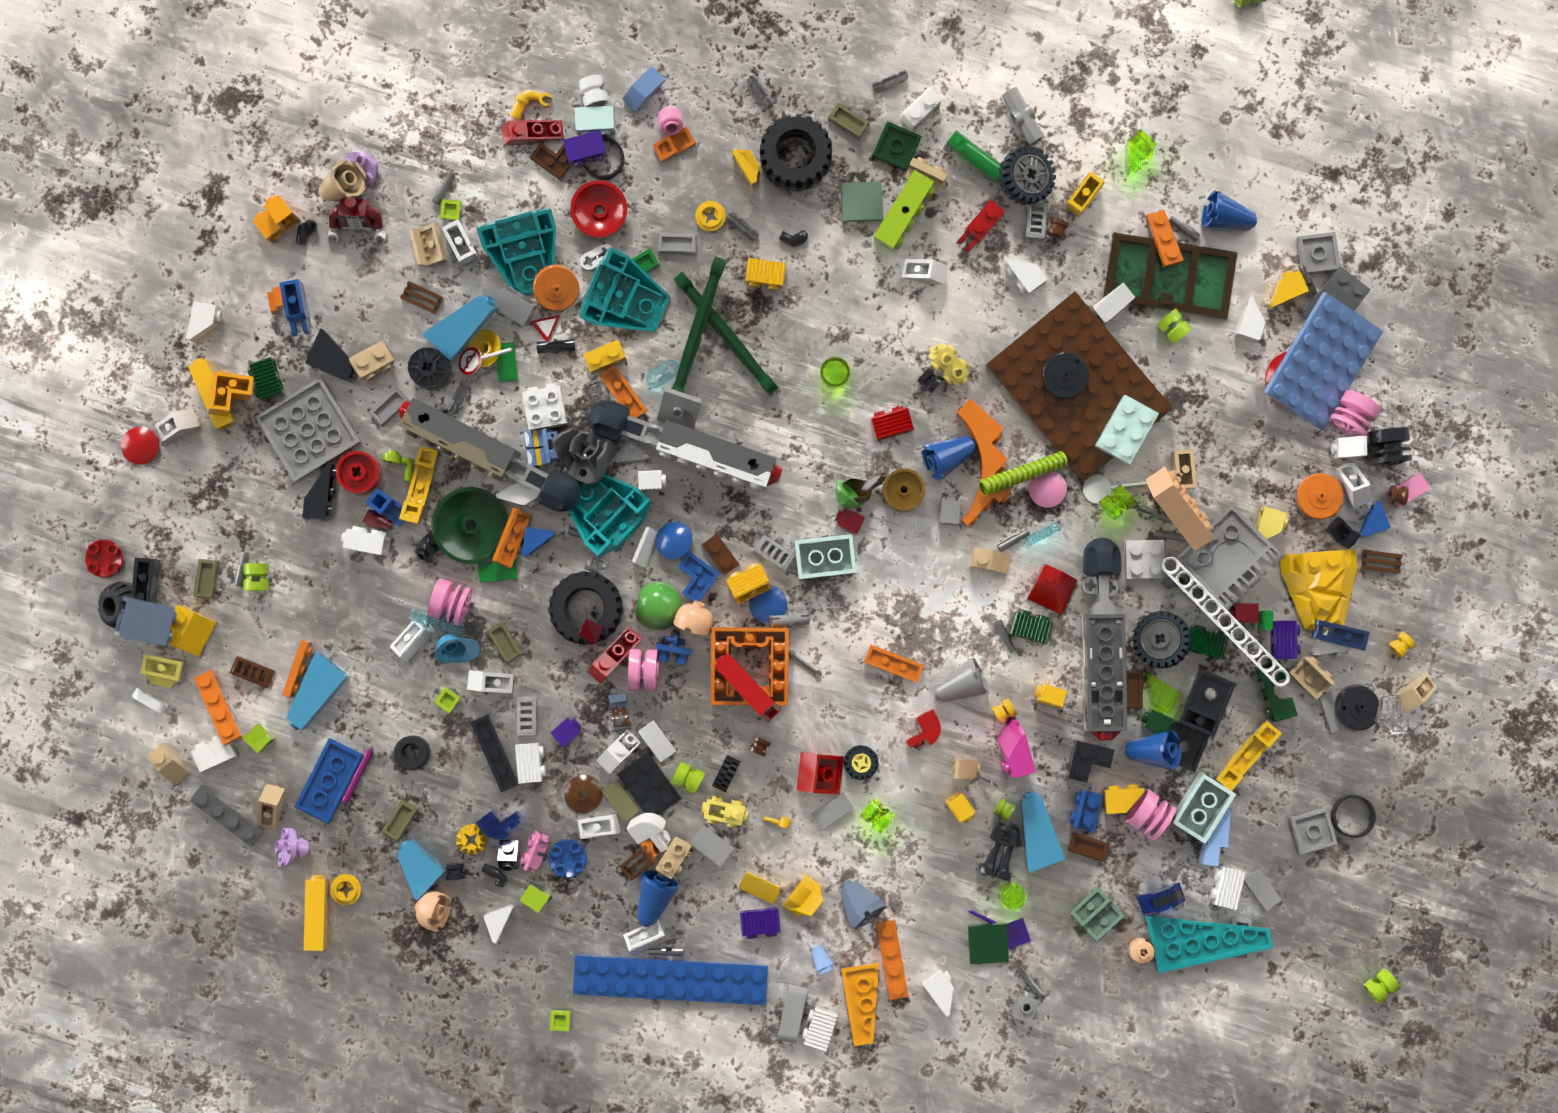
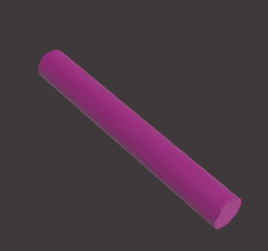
[341,748,374,803]

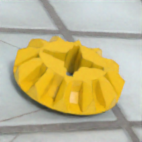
[695,201,726,232]
[456,824,487,855]
[330,874,362,905]

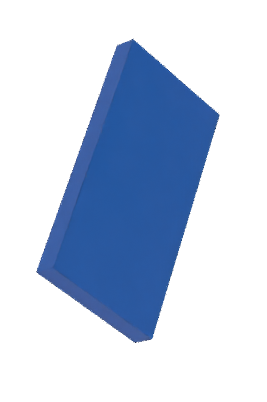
[294,738,364,824]

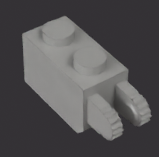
[482,286,539,327]

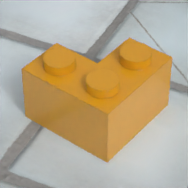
[252,194,300,243]
[208,371,254,417]

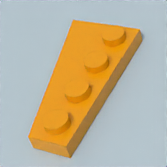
[841,962,879,1046]

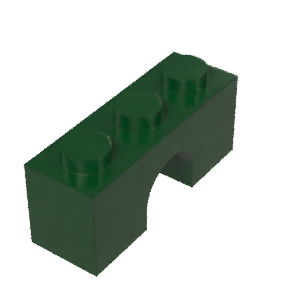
[1253,660,1298,722]

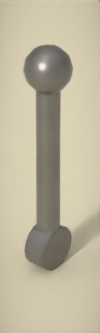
[789,650,822,678]

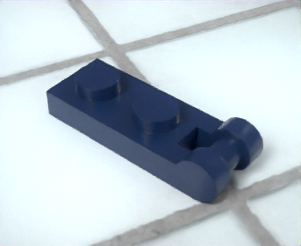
[1311,619,1370,651]

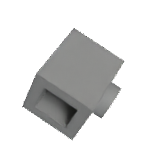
[1011,991,1039,1023]

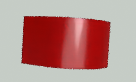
[905,709,941,749]

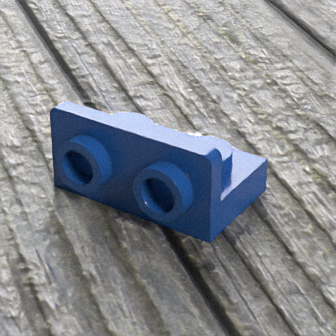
[1069,789,1104,833]

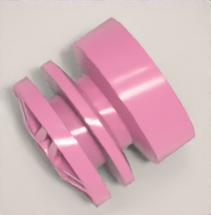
[1329,390,1382,437]
[427,578,472,626]
[1125,789,1176,841]

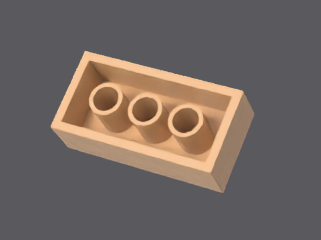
[1146,467,1214,551]

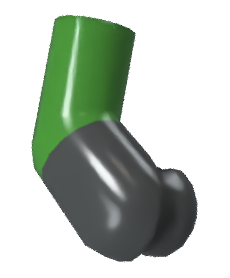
[1163,576,1187,595]

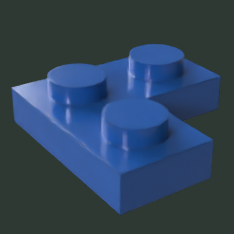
[678,551,720,602]

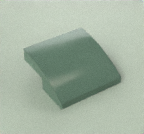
[841,182,883,222]
[1070,887,1125,942]

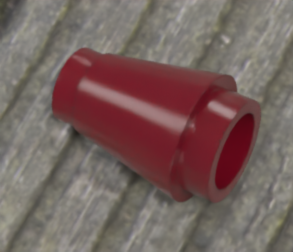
[362,509,392,532]

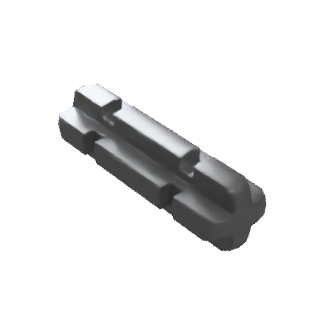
[872,69,908,92]
[747,74,774,109]
[726,211,759,241]
[447,378,472,414]

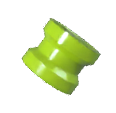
[993,797,1016,822]

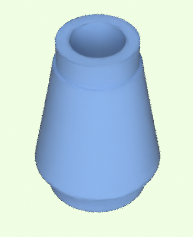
[811,945,834,975]

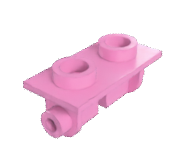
[520,830,550,873]

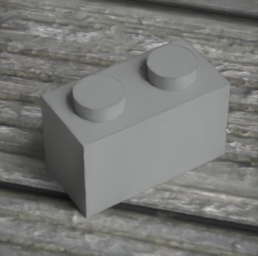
[690,824,735,867]

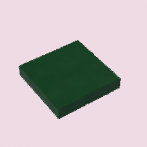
[872,121,922,172]
[968,922,1009,964]

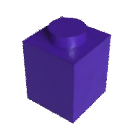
[551,717,582,747]

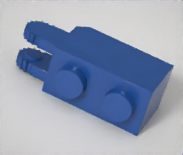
[279,279,310,337]

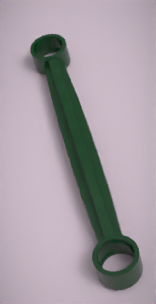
[671,256,727,393]
[673,272,779,396]

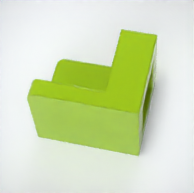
[242,724,275,753]
[520,884,551,913]

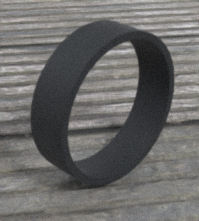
[584,136,625,180]
[1331,795,1376,838]

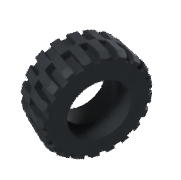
[760,114,832,191]
[548,571,623,645]

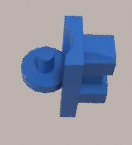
[656,632,692,665]

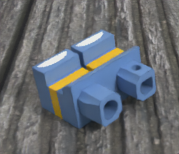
[523,428,559,467]

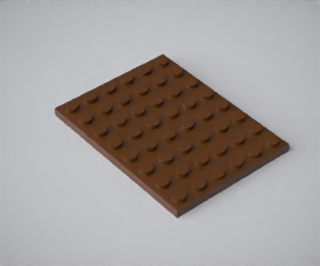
[986,291,1173,482]

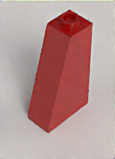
[714,653,782,723]

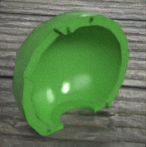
[636,582,682,630]

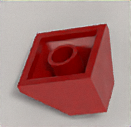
[1027,564,1077,615]

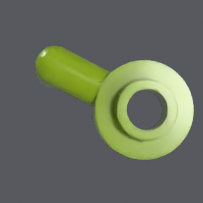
[382,450,414,482]

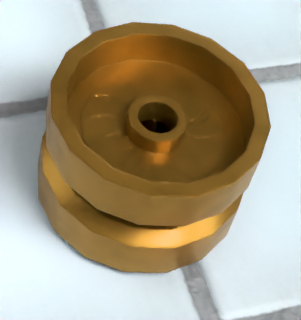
[882,469,925,512]

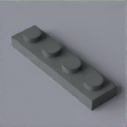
[190,785,264,847]

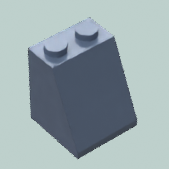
[114,596,177,646]

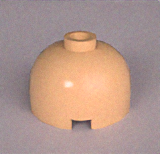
[673,601,713,635]
[415,891,451,932]

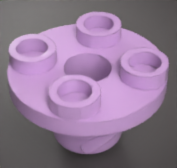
[345,151,378,189]
[275,827,309,867]

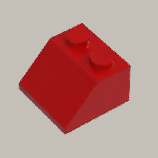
[796,752,844,795]

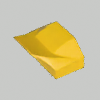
[732,149,760,188]
[783,874,824,917]

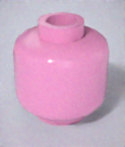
[657,106,683,135]

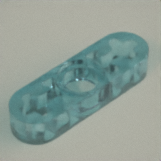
[409,608,465,636]

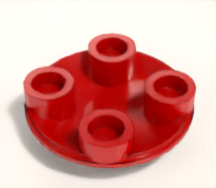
[121,427,159,465]
[85,539,123,578]

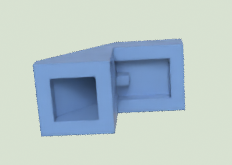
[622,66,666,112]

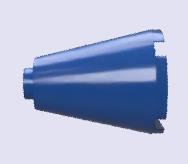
[1201,190,1258,231]
[921,436,977,480]
[1125,731,1182,770]
[637,870,679,927]

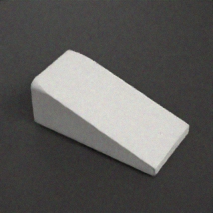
[1093,282,1135,323]
[638,720,676,762]
[578,814,621,839]

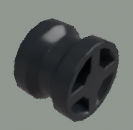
[445,863,465,881]

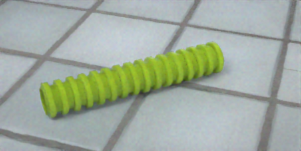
[979,451,1068,496]

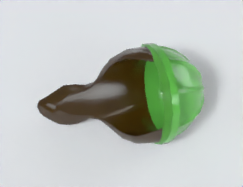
[836,473,887,509]

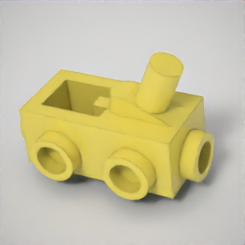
[928,343,970,386]
[701,795,748,828]

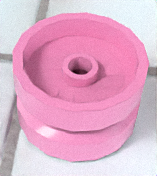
[628,649,659,692]

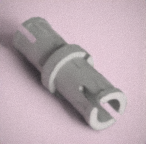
[770,612,810,628]

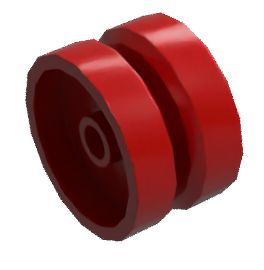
[336,451,383,495]

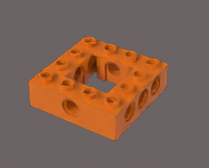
[711,627,789,706]

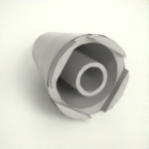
[933,658,989,702]

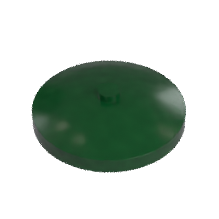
[431,487,508,564]

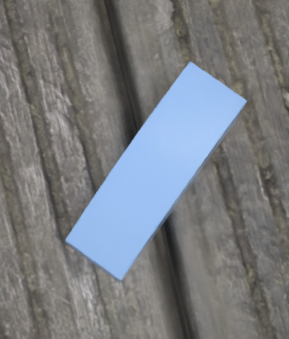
[1199,808,1231,866]

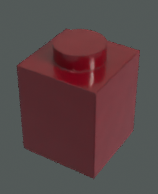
[835,507,865,536]
[1229,603,1259,623]

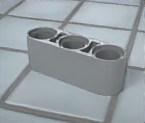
[777,984,807,1043]

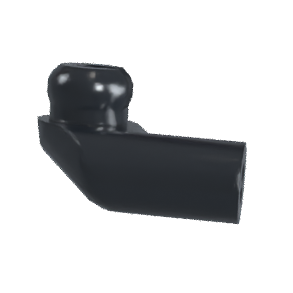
[296,220,317,245]
[779,230,808,247]
[482,863,507,888]

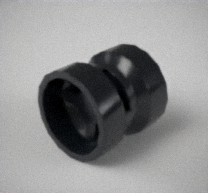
[917,367,944,394]

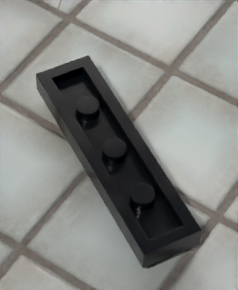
[470,714,520,793]

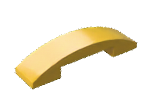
[399,446,439,524]
[1216,721,1282,791]

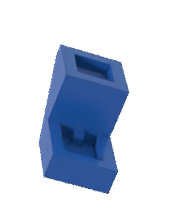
[366,488,405,527]

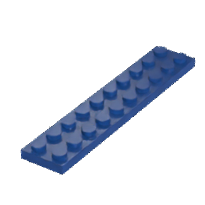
[573,955,768,1005]

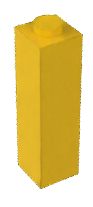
[188,358,238,431]
[304,875,329,951]

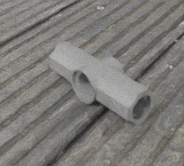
[1002,87,1044,145]

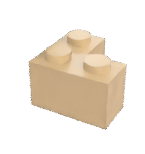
[1154,449,1197,490]

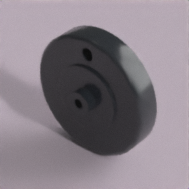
[1042,352,1089,399]
[1335,684,1380,731]

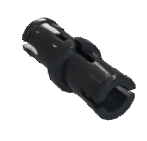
[536,339,576,354]

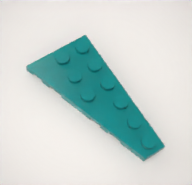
[1145,915,1274,973]

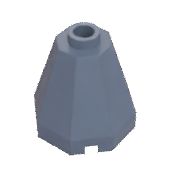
[840,880,887,930]

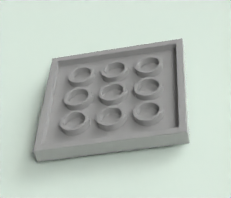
[255,377,361,482]

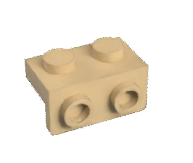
[905,157,947,194]
[409,223,447,267]
[349,341,394,382]
[1288,656,1335,700]
[656,836,694,879]

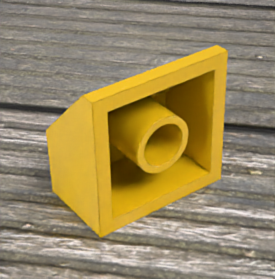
[167,605,217,657]

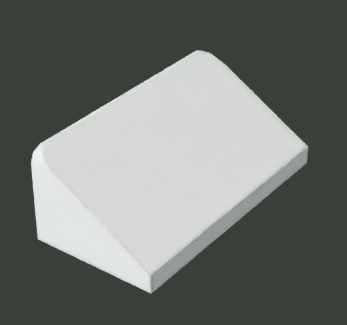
[632,527,658,568]
[390,618,432,662]
[623,919,668,956]

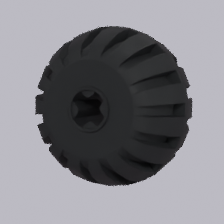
[98,582,141,628]

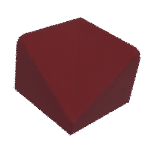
[577,618,604,644]

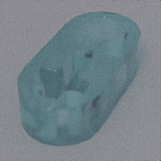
[646,360,679,388]
[1025,521,1061,546]

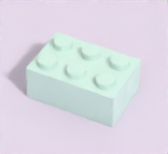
[1095,395,1159,465]
[794,534,857,580]
[1171,772,1236,844]

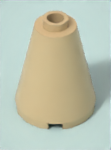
[319,159,367,201]

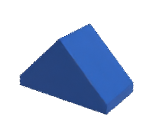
[1359,501,1391,538]
[522,527,557,558]

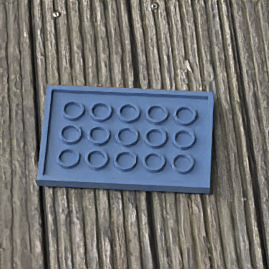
[1263,292,1383,431]

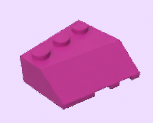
[997,716,1036,778]

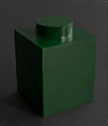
[1141,709,1173,734]

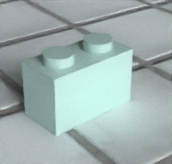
[575,106,615,136]

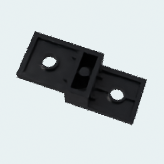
[1169,668,1236,772]

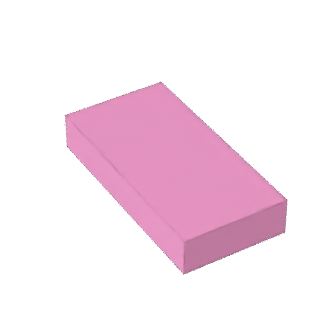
[1386,472,1431,509]

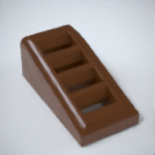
[229,656,275,688]

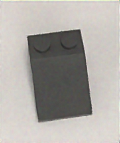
[1301,266,1371,320]

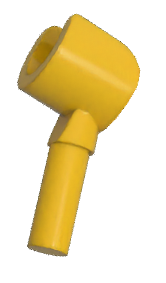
[763,816,792,828]

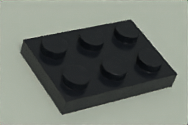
[617,752,682,815]

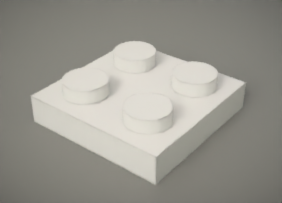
[1125,540,1165,579]

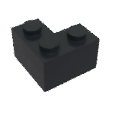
[1065,740,1115,783]

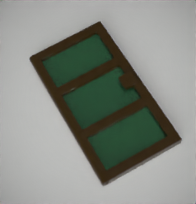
[1102,232,1238,320]

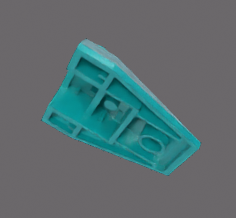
[476,208,556,295]
[579,247,671,332]
[569,473,652,557]

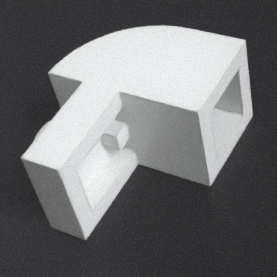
[626,813,671,852]

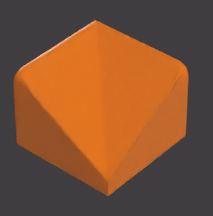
[640,838,660,858]

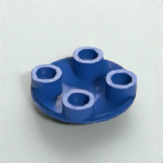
[656,522,692,559]
[749,586,787,624]
[548,839,587,878]

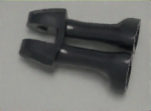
[975,822,1019,882]

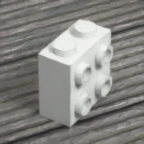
[522,383,568,430]
[341,526,391,557]

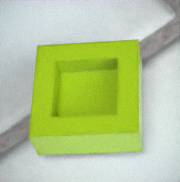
[440,199,462,221]
[434,687,461,714]
[550,1010,571,1031]

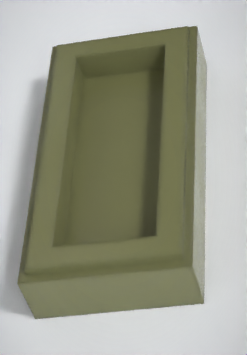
[828,103,870,140]
[193,559,219,599]
[487,621,523,664]
[602,780,640,822]
[381,799,419,842]

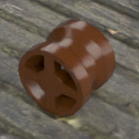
[1046,218,1069,239]
[1388,485,1409,506]
[748,735,771,757]

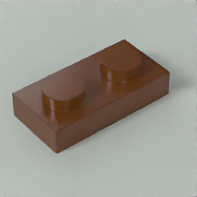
[702,534,740,576]

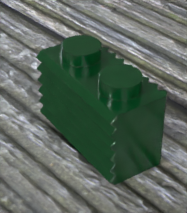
[248,357,286,402]
[1008,609,1053,645]
[1189,625,1229,659]

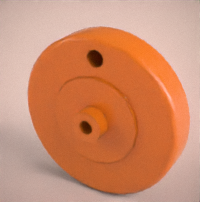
[533,265,579,311]
[1296,473,1344,520]

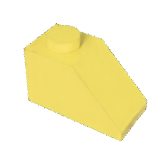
[1255,507,1288,539]

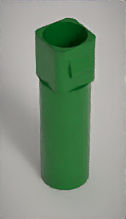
[946,130,1002,183]

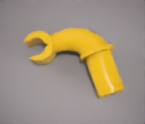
[509,90,552,120]

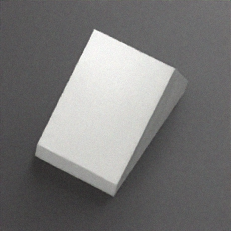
[483,904,515,943]

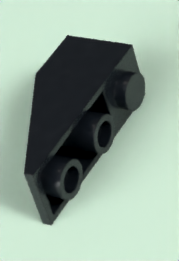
[302,462,337,521]

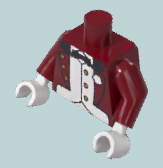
[327,197,387,243]

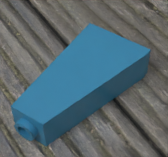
[422,295,498,360]
[286,652,350,730]
[1020,791,1065,873]

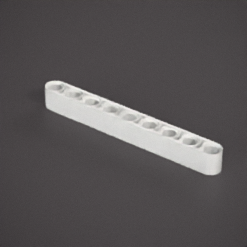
[1162,556,1290,687]

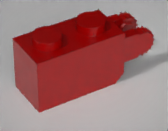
[956,200,1005,253]

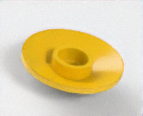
[468,329,501,367]

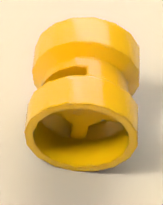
[1388,632,1416,659]
[991,698,1018,724]

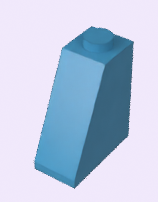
[397,839,446,901]

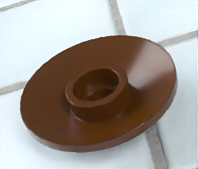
[564,775,603,813]

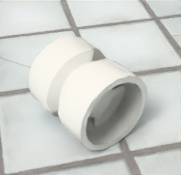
[578,75,609,107]

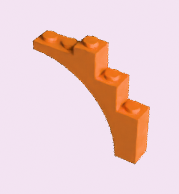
[956,398,1012,527]

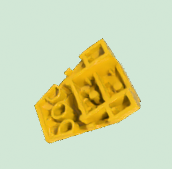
[1279,550,1358,630]

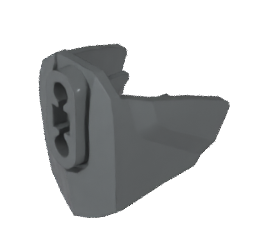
[552,428,616,485]

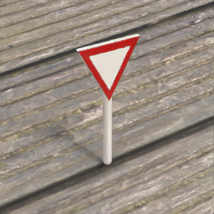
[530,293,585,341]

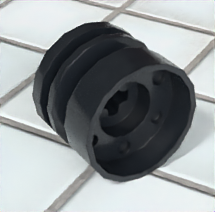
[408,347,452,391]
[1367,427,1412,467]

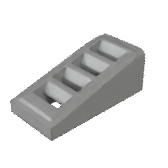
[1024,202,1048,241]
[753,534,795,571]
[517,696,537,736]

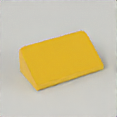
[738,870,781,904]

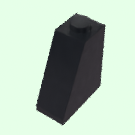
[305,328,357,383]

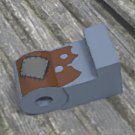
[608,693,630,730]

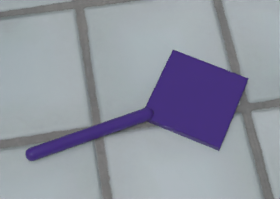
[969,909,1031,949]

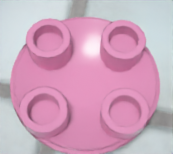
[1029,471,1067,508]

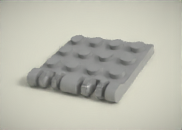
[1176,505,1284,611]

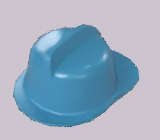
[435,633,480,663]

